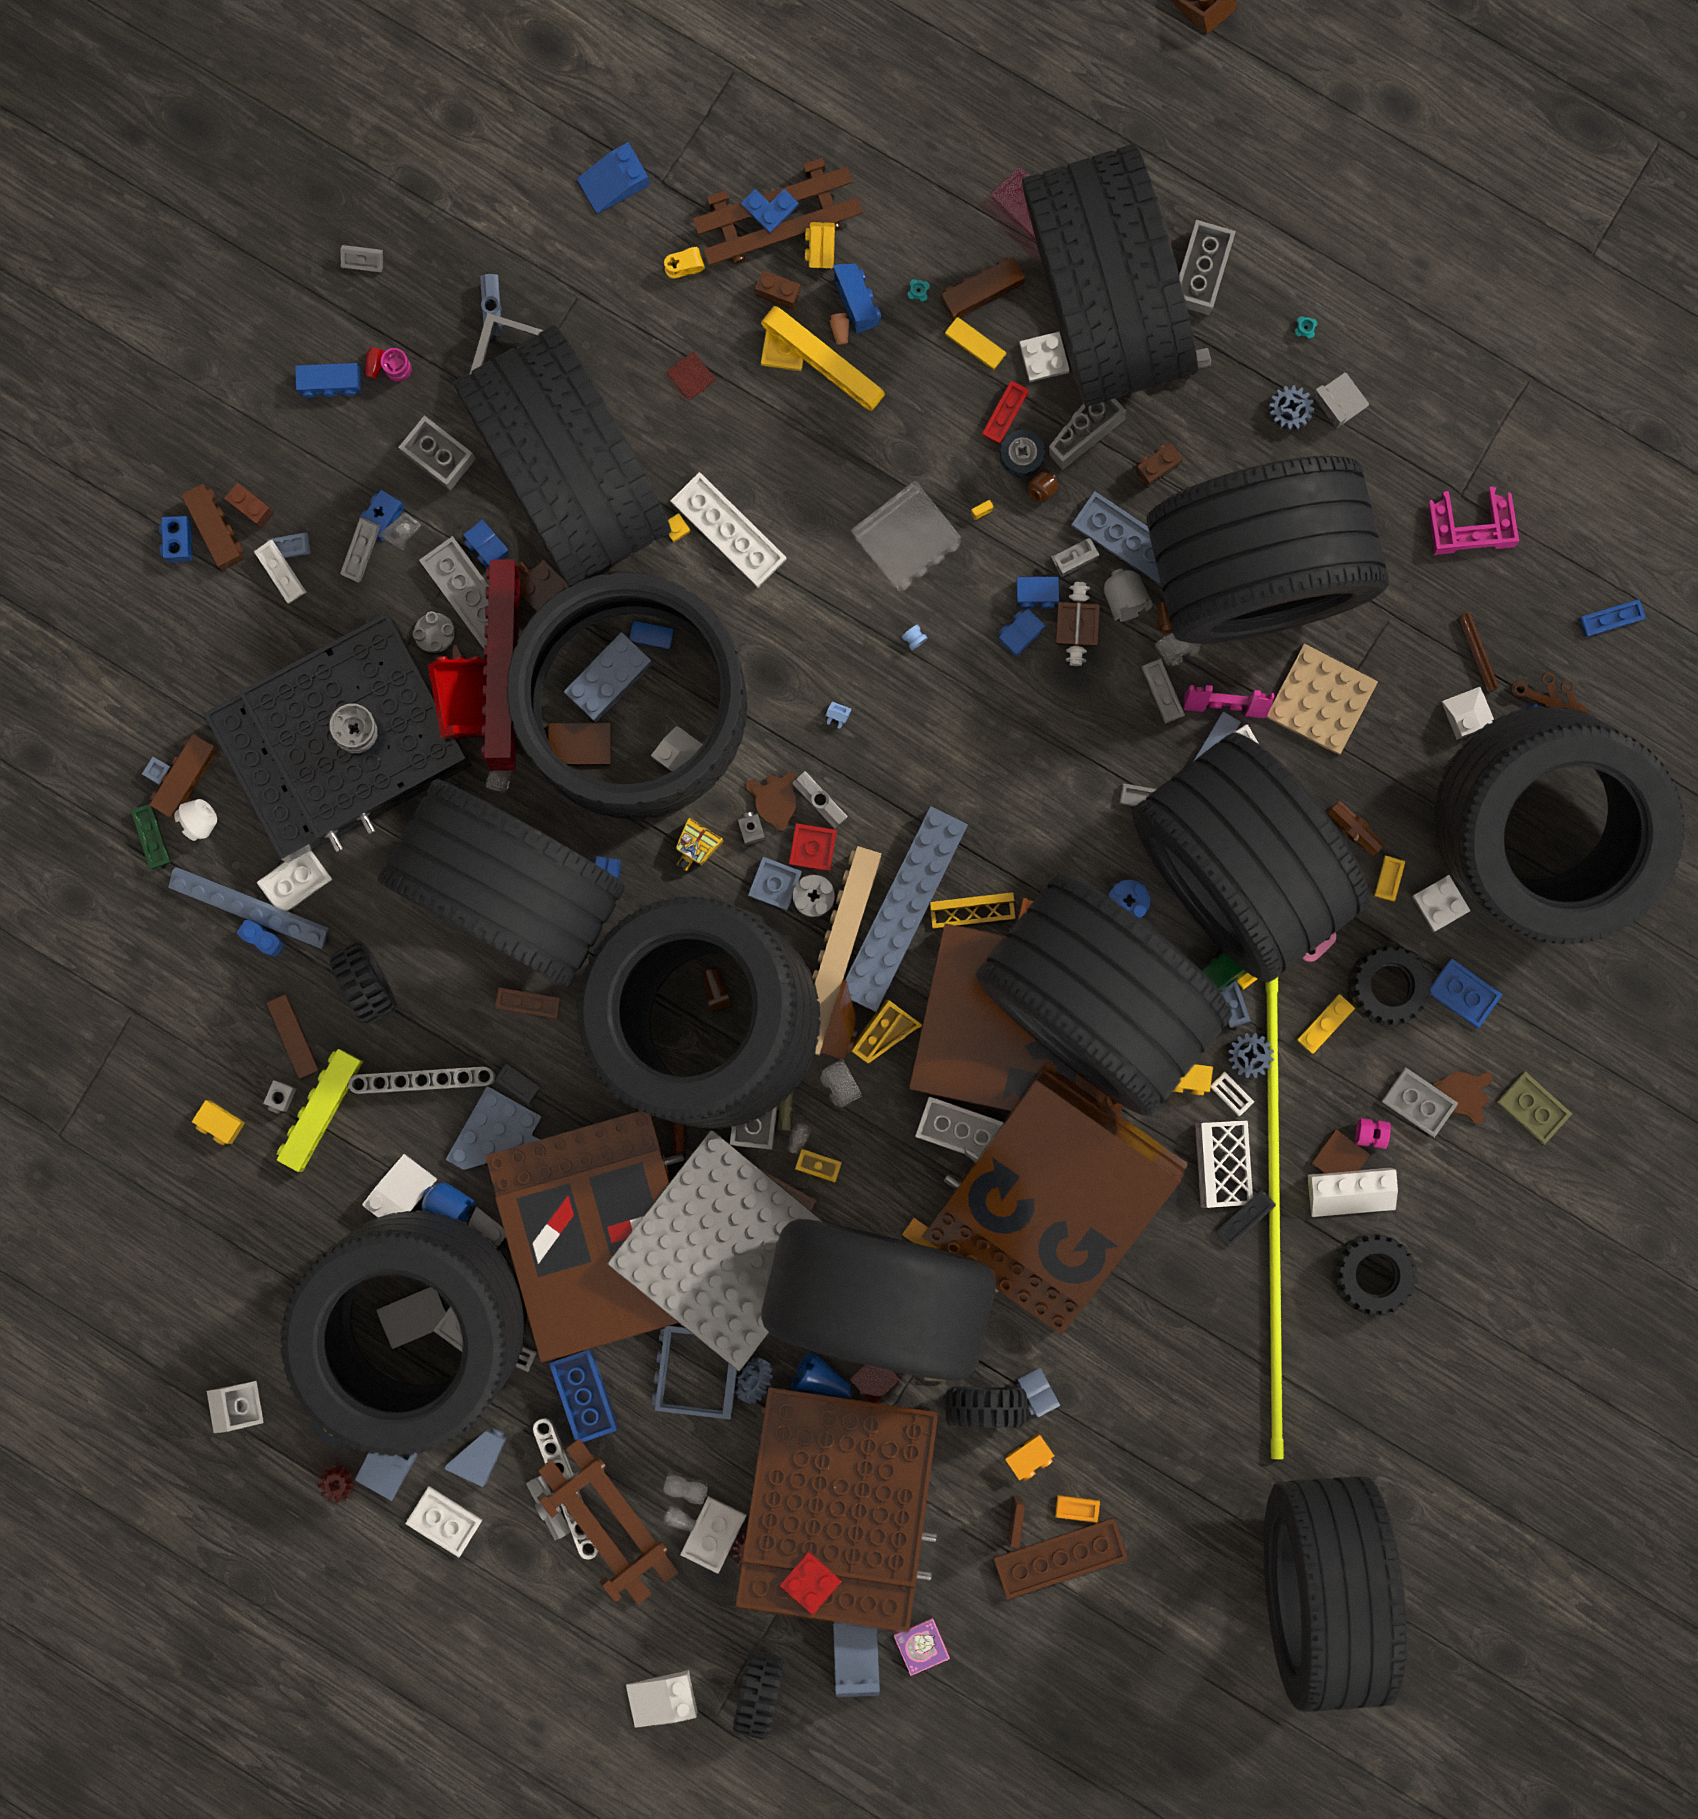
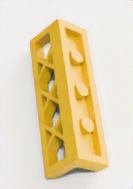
[930,893,1015,929]

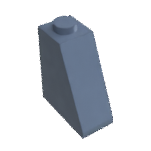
[445,1428,507,1487]

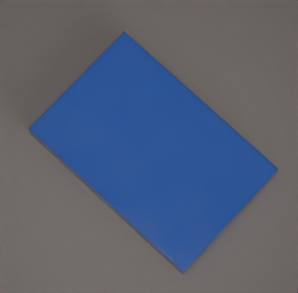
[1429,958,1503,1029]

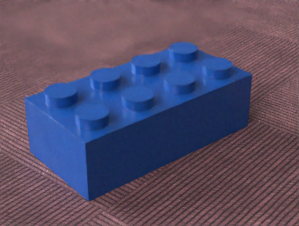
[549,1348,619,1442]

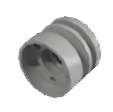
[330,704,377,753]

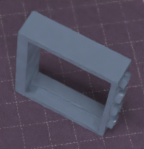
[652,1325,737,1419]

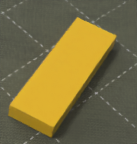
[945,317,1006,370]

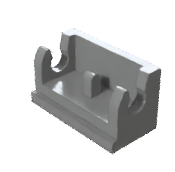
[1051,538,1099,577]

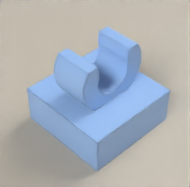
[826,702,851,729]

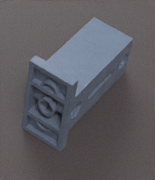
[834,1623,880,1697]

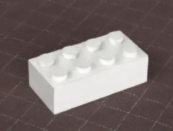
[915,1097,1003,1155]

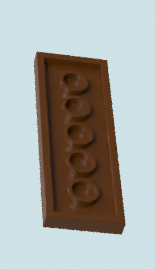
[993,1517,1128,1600]

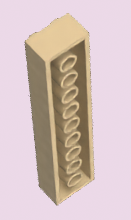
[812,846,882,1056]

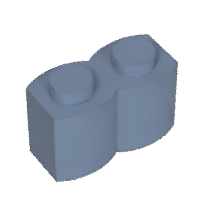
[1016,1367,1060,1417]

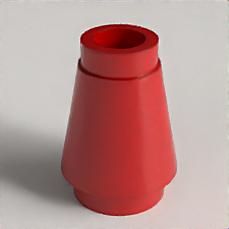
[364,347,385,379]

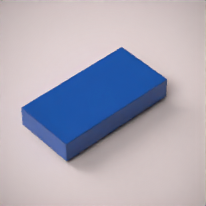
[629,621,674,650]

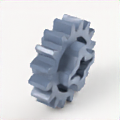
[1268,385,1314,431]
[1229,1033,1275,1078]
[735,1357,773,1404]

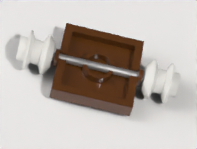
[1056,582,1100,666]

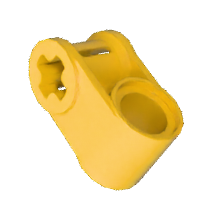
[664,247,705,279]

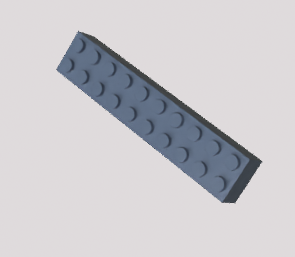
[845,806,968,1013]

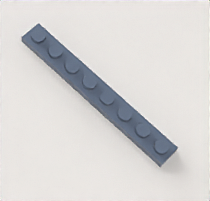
[168,867,329,949]

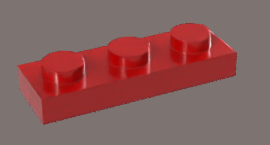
[982,381,1029,445]

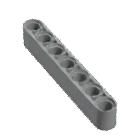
[348,1067,496,1094]

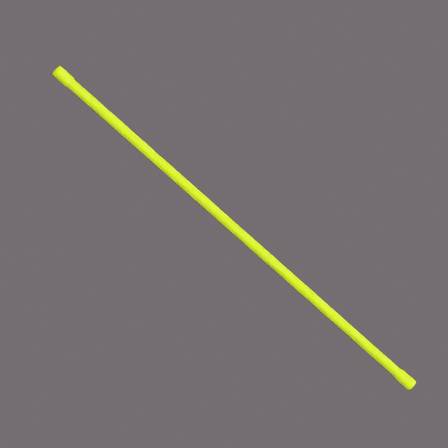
[1265,977,1284,1459]

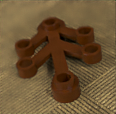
[1511,672,1588,714]

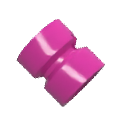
[381,348,412,382]
[1355,1118,1391,1149]

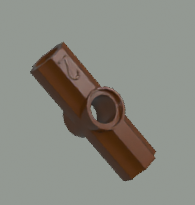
[1327,801,1385,856]

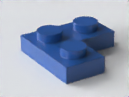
[741,189,799,234]

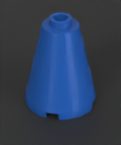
[791,1351,852,1399]

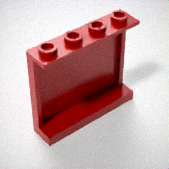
[428,656,487,738]

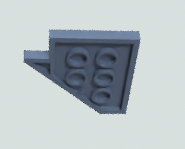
[446,1086,542,1170]

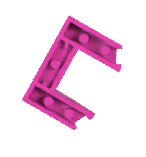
[1429,487,1519,555]
[1183,685,1274,718]

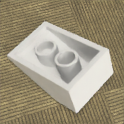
[362,1154,437,1218]
[626,1670,698,1728]

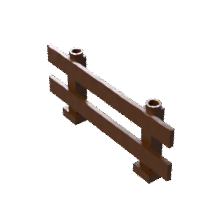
[693,158,863,265]
[537,1438,679,1605]

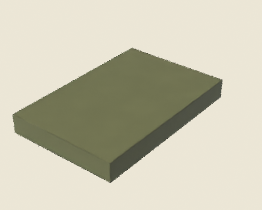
[1496,1071,1572,1145]

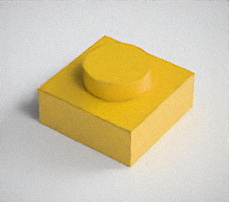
[668,513,691,543]

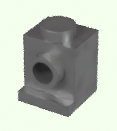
[738,812,765,845]

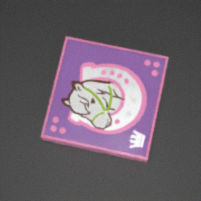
[894,1618,950,1676]

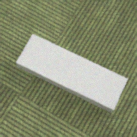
[254,540,306,604]

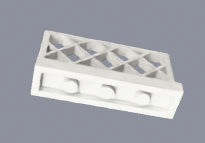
[1195,1121,1253,1208]

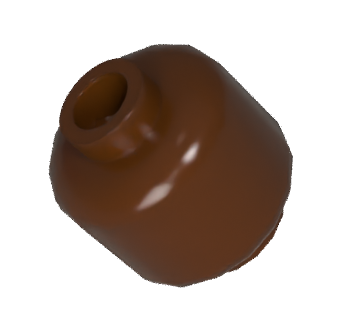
[1028,471,1058,502]

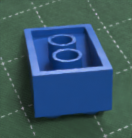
[577,142,650,214]

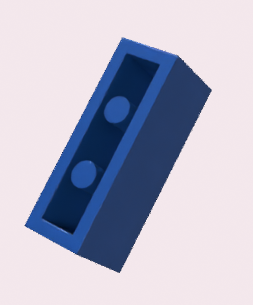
[295,363,361,398]

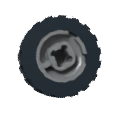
[999,429,1045,478]

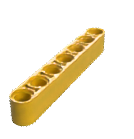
[761,306,885,411]

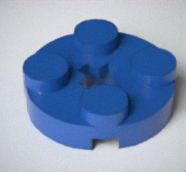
[1109,880,1150,918]

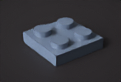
[748,857,802,911]

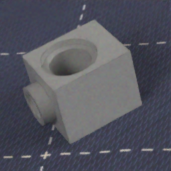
[263,1080,297,1114]

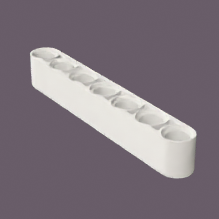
[533,1418,598,1559]

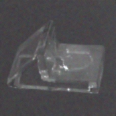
[380,512,421,550]

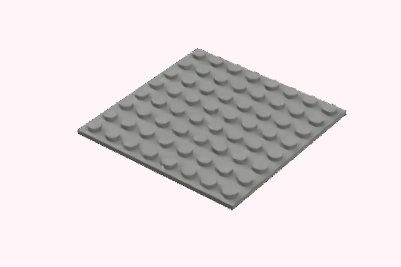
[607,1130,822,1371]

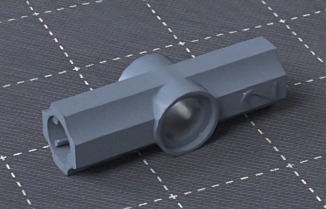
[480,274,502,339]

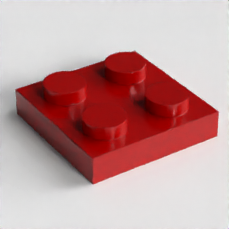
[789,823,837,872]
[780,1551,842,1615]

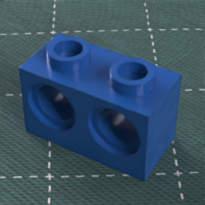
[159,516,193,562]

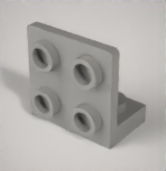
[1312,373,1369,429]

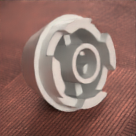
[174,799,217,841]

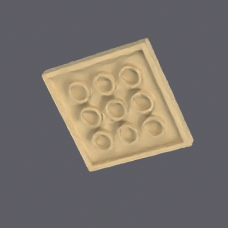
[1266,644,1378,755]

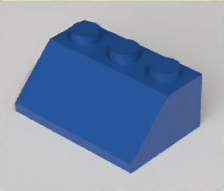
[833,264,881,334]

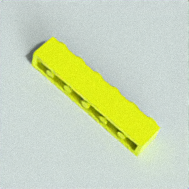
[277,1049,364,1172]

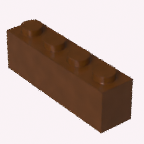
[941,256,1025,321]
[181,484,244,571]
[150,734,219,820]

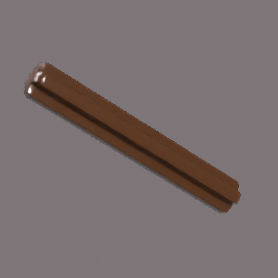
[1459,613,1499,692]

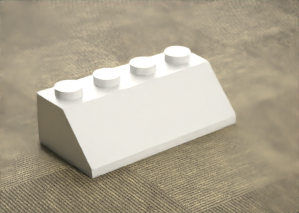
[1308,1168,1398,1217]

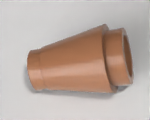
[829,313,849,345]

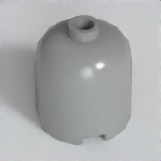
[1104,569,1153,622]

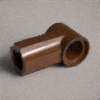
[701,968,731,1012]

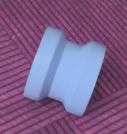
[902,625,928,650]

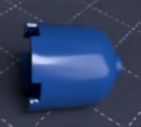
[422,1182,476,1222]

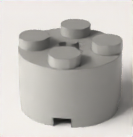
[793,875,835,919]

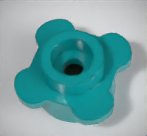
[908,279,930,302]
[1295,316,1317,339]

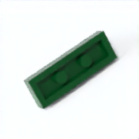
[131,804,171,870]

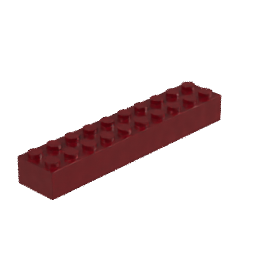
[481,559,520,771]

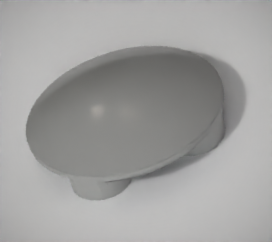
[413,612,455,653]

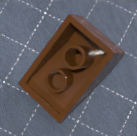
[1171,0,1237,34]
[820,980,858,1060]

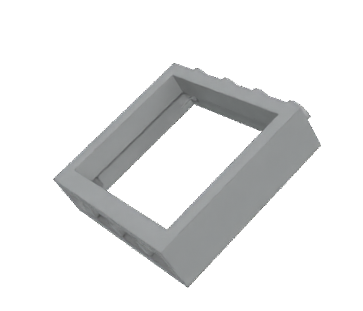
[470,313,543,374]

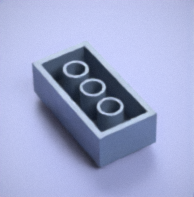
[564,632,653,723]

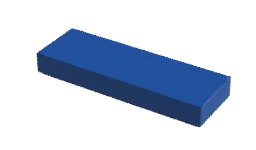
[1579,599,1646,637]

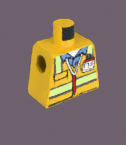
[676,818,723,871]

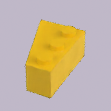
[851,999,922,1063]

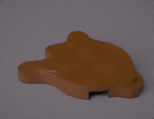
[745,771,797,831]
[1432,1072,1493,1124]

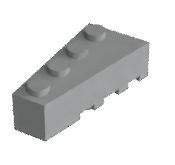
[1049,399,1126,470]

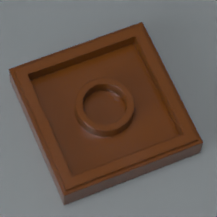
[1311,1129,1370,1174]

